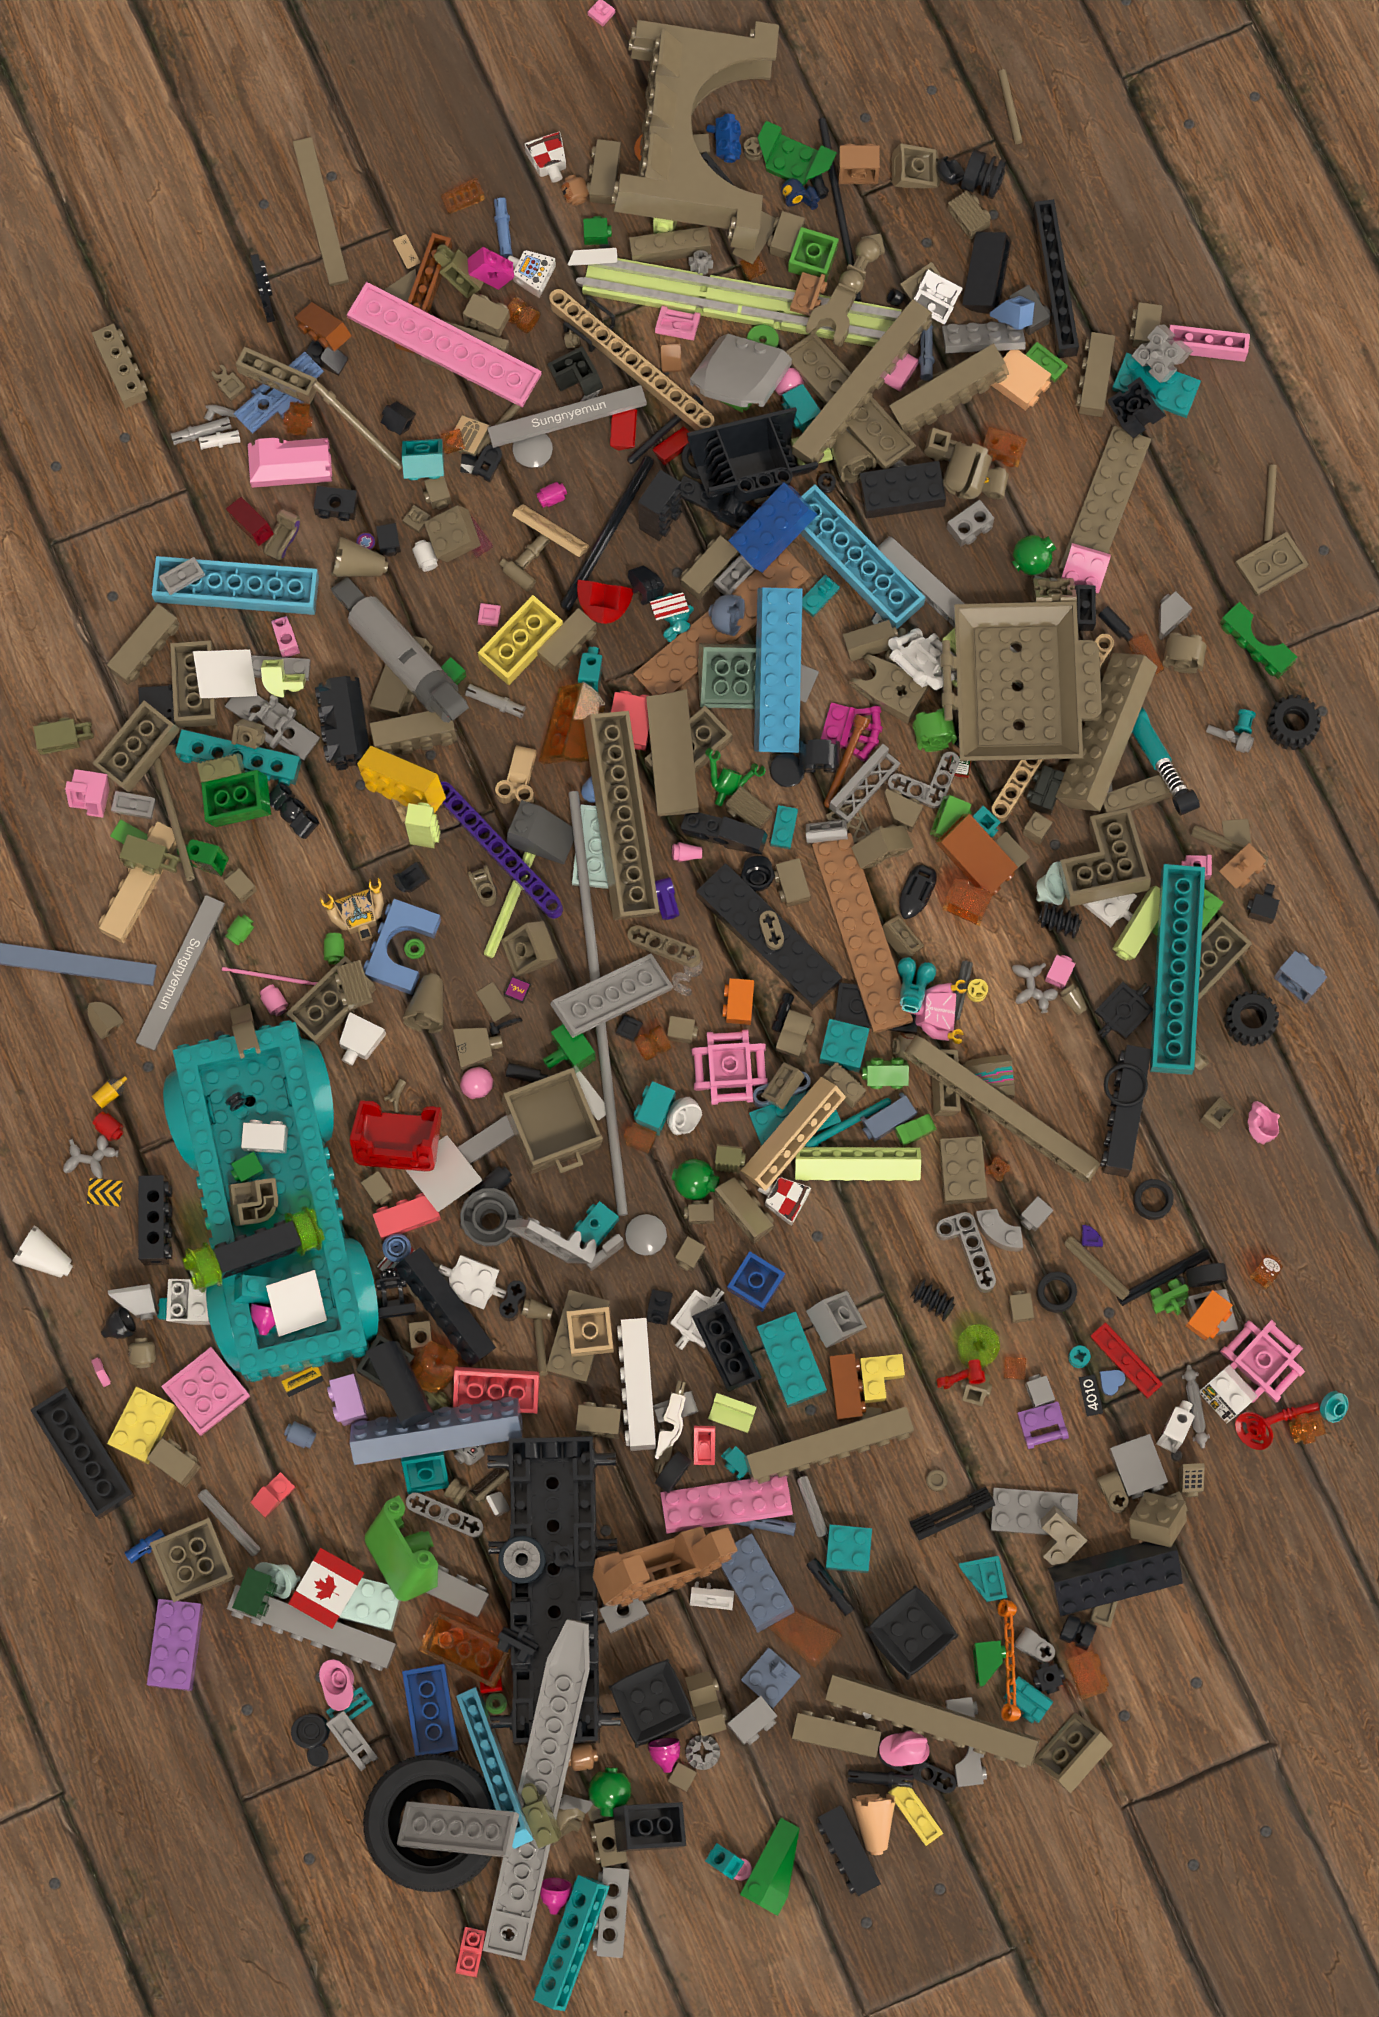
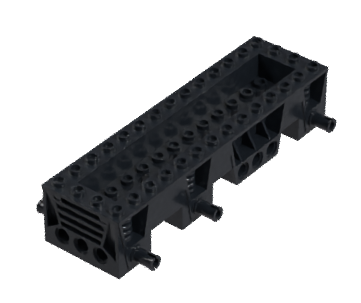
[487,1437,621,1745]

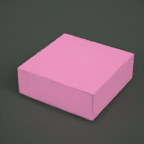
[478,603,501,627]

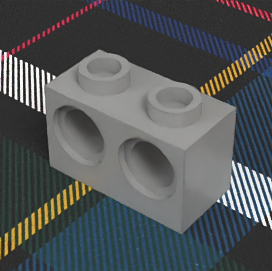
[946,500,994,547]

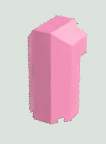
[248,438,332,488]

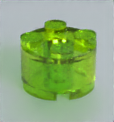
[956,1324,1000,1368]

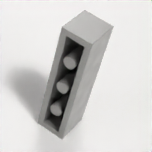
[426,1565,490,1618]

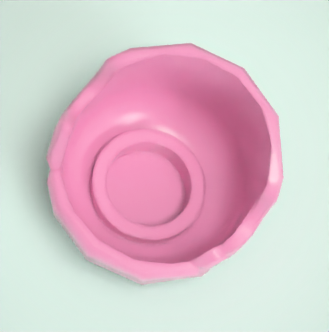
[774,368,804,396]
[460,1067,493,1099]

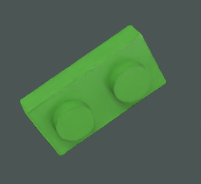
[1026,342,1068,383]

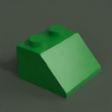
[972,1641,1006,1689]

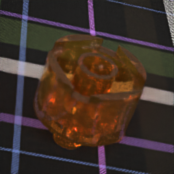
[411,1341,458,1392]

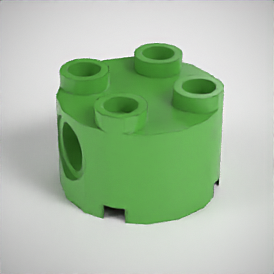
[912,708,957,752]

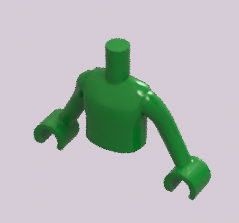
[705,748,766,806]

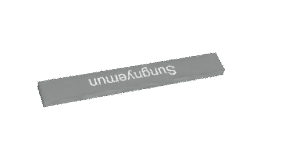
[487,385,647,448]
[136,895,225,1051]

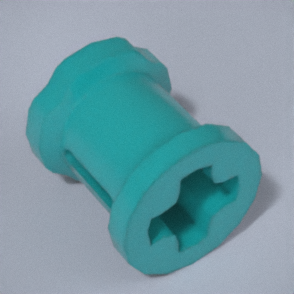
[1234,709,1256,734]

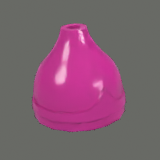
[251,1303,276,1335]
[648,1738,680,1773]
[540,1878,572,1915]

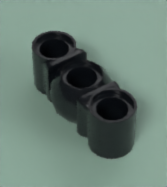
[269,783,319,839]

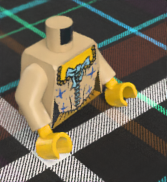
[320,878,384,941]

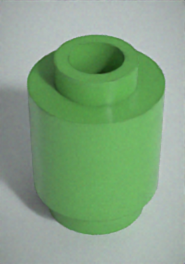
[225,915,255,946]
[324,933,344,965]
[404,1531,434,1553]

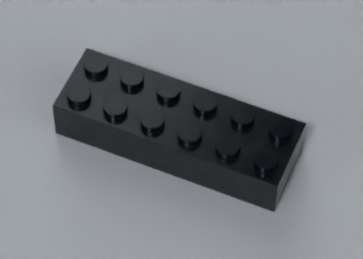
[1100,1045,1152,1177]
[31,1387,135,1519]
[1048,1542,1183,1616]

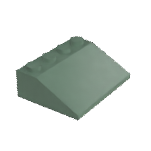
[698,643,756,709]

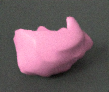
[1248,1101,1280,1145]

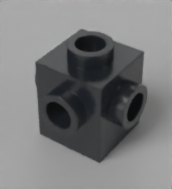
[1032,1662,1065,1695]

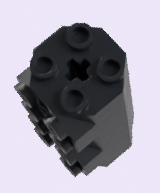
[315,676,370,771]

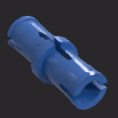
[124,1528,165,1564]

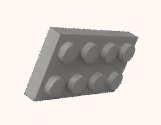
[942,322,1026,353]
[991,1488,1078,1535]

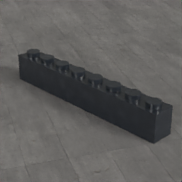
[1033,199,1079,358]

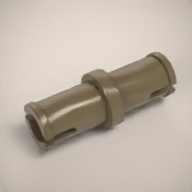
[514,533,550,570]

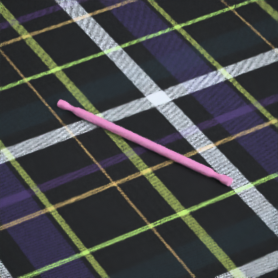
[222,967,318,986]

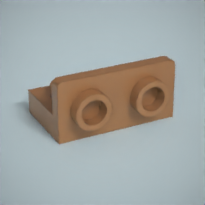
[790,272,828,317]

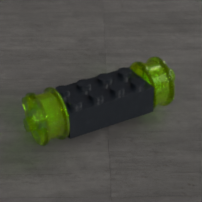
[183,1206,325,1293]

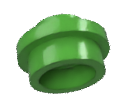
[404,939,425,959]
[486,1693,507,1714]

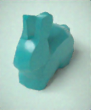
[655,593,694,642]

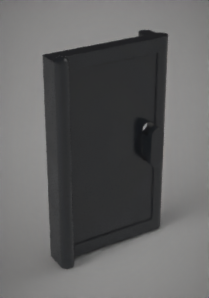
[138,684,177,745]

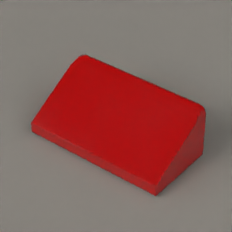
[610,409,637,451]
[652,427,689,465]

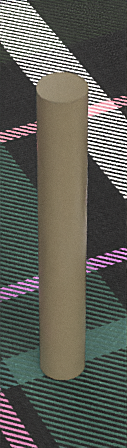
[534,1319,548,1376]

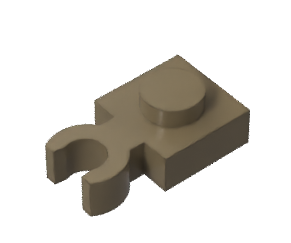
[211,365,246,401]

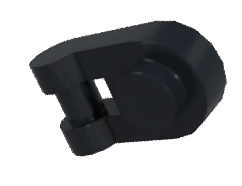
[472,445,502,483]

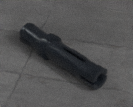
[806,1558,855,1616]
[848,1769,914,1788]

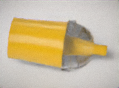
[91,1076,127,1109]

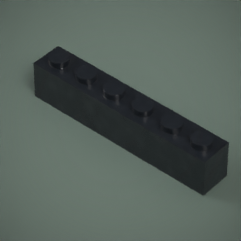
[395,1247,496,1367]

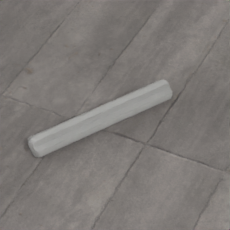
[198,1489,261,1556]

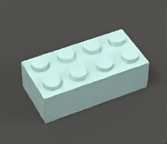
[339,1578,401,1632]

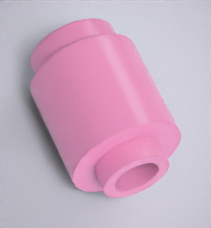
[260,984,288,1016]

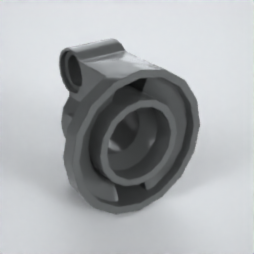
[460,1188,523,1247]

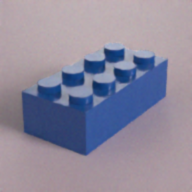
[728,482,818,573]
[402,1664,460,1756]

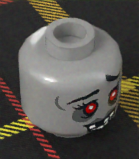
[454,1445,486,1466]

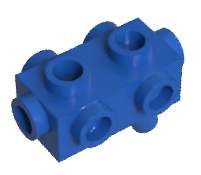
[706,114,741,163]

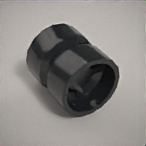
[1059,1614,1097,1651]

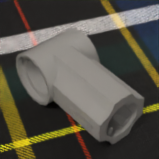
[653,1391,698,1423]

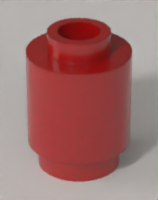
[92,1111,124,1141]

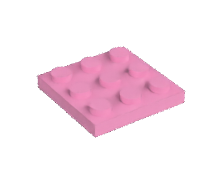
[161,1347,251,1436]

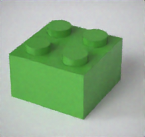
[788,227,839,282]

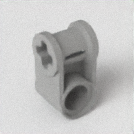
[1014,1627,1055,1663]

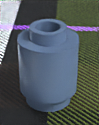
[284,1421,317,1449]

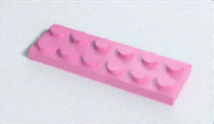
[660,1475,793,1533]

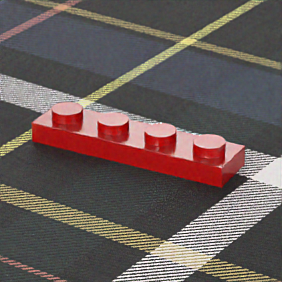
[1090,1322,1163,1399]

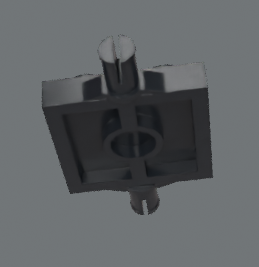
[1095,982,1153,1040]

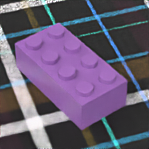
[147,1599,204,1691]

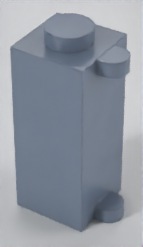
[860,1092,917,1142]

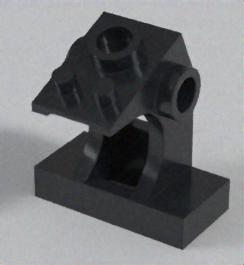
[376,1268,417,1320]

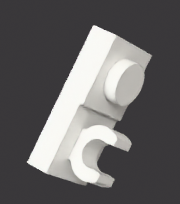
[690,1582,734,1610]

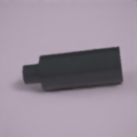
[1098,606,1134,642]
[506,1062,548,1083]

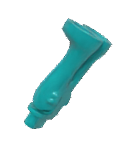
[898,958,936,1013]

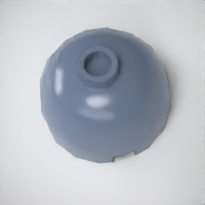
[709,594,745,636]

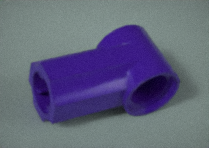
[655,877,679,920]

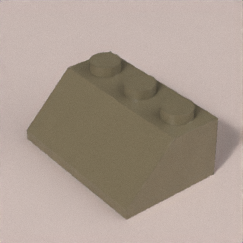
[715,1177,774,1244]
[1034,1713,1113,1793]

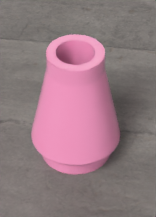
[672,842,702,862]

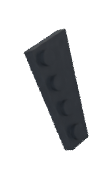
[250,254,275,323]

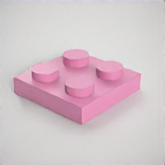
[1061,543,1111,593]

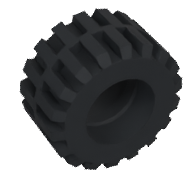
[1267,695,1321,750]
[1224,991,1279,1046]

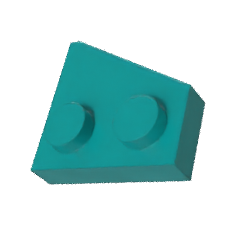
[958,1556,1008,1602]

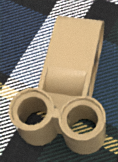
[495,745,537,806]

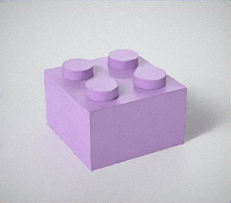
[327,1374,368,1426]

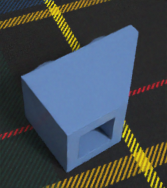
[990,296,1035,330]

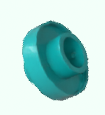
[1320,1391,1349,1423]

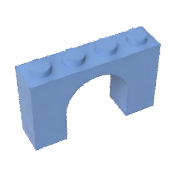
[363,899,441,995]

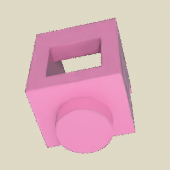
[1181,855,1212,880]

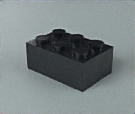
[613,1802,686,1852]

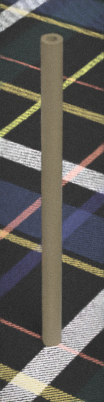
[153,758,195,881]

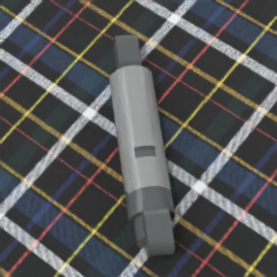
[331,577,469,723]

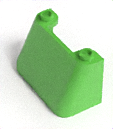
[365,1495,438,1601]

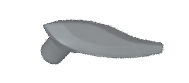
[204,404,237,422]

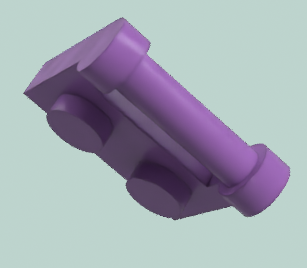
[1017,1402,1069,1449]

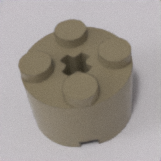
[1163,633,1207,674]

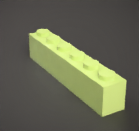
[795,1147,921,1181]

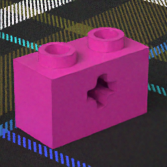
[467,247,514,290]

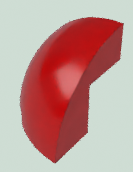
[577,580,633,624]

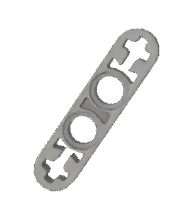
[406,1493,484,1537]

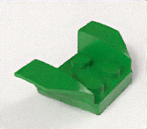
[758,121,837,186]

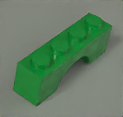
[1220,602,1297,679]

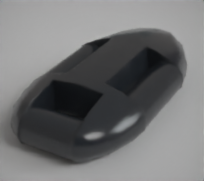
[899,864,937,919]

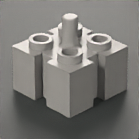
[1132,324,1193,383]

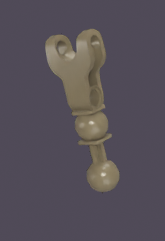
[806,237,881,347]

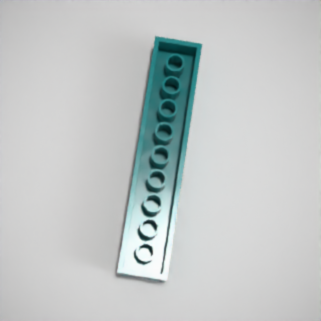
[1150,864,1205,1075]

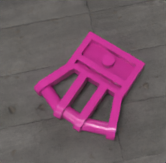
[821,703,883,762]

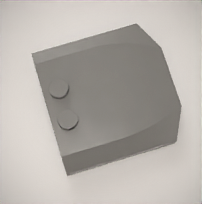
[690,334,792,407]

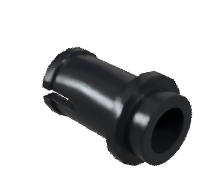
[810,174,829,199]

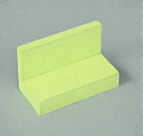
[708,1393,756,1433]

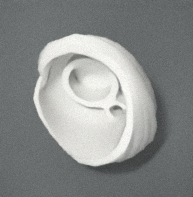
[667,1097,702,1135]

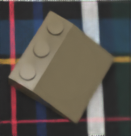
[150,1518,235,1602]

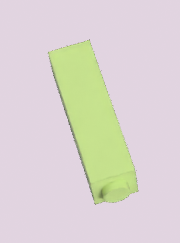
[1112,886,1160,961]

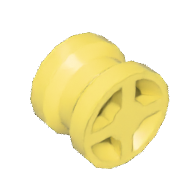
[967,979,988,1002]

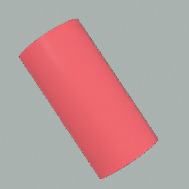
[453,1367,540,1414]

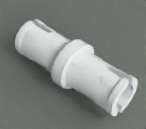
[199,430,240,450]

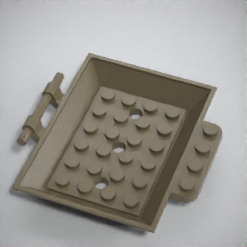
[940,601,1102,761]

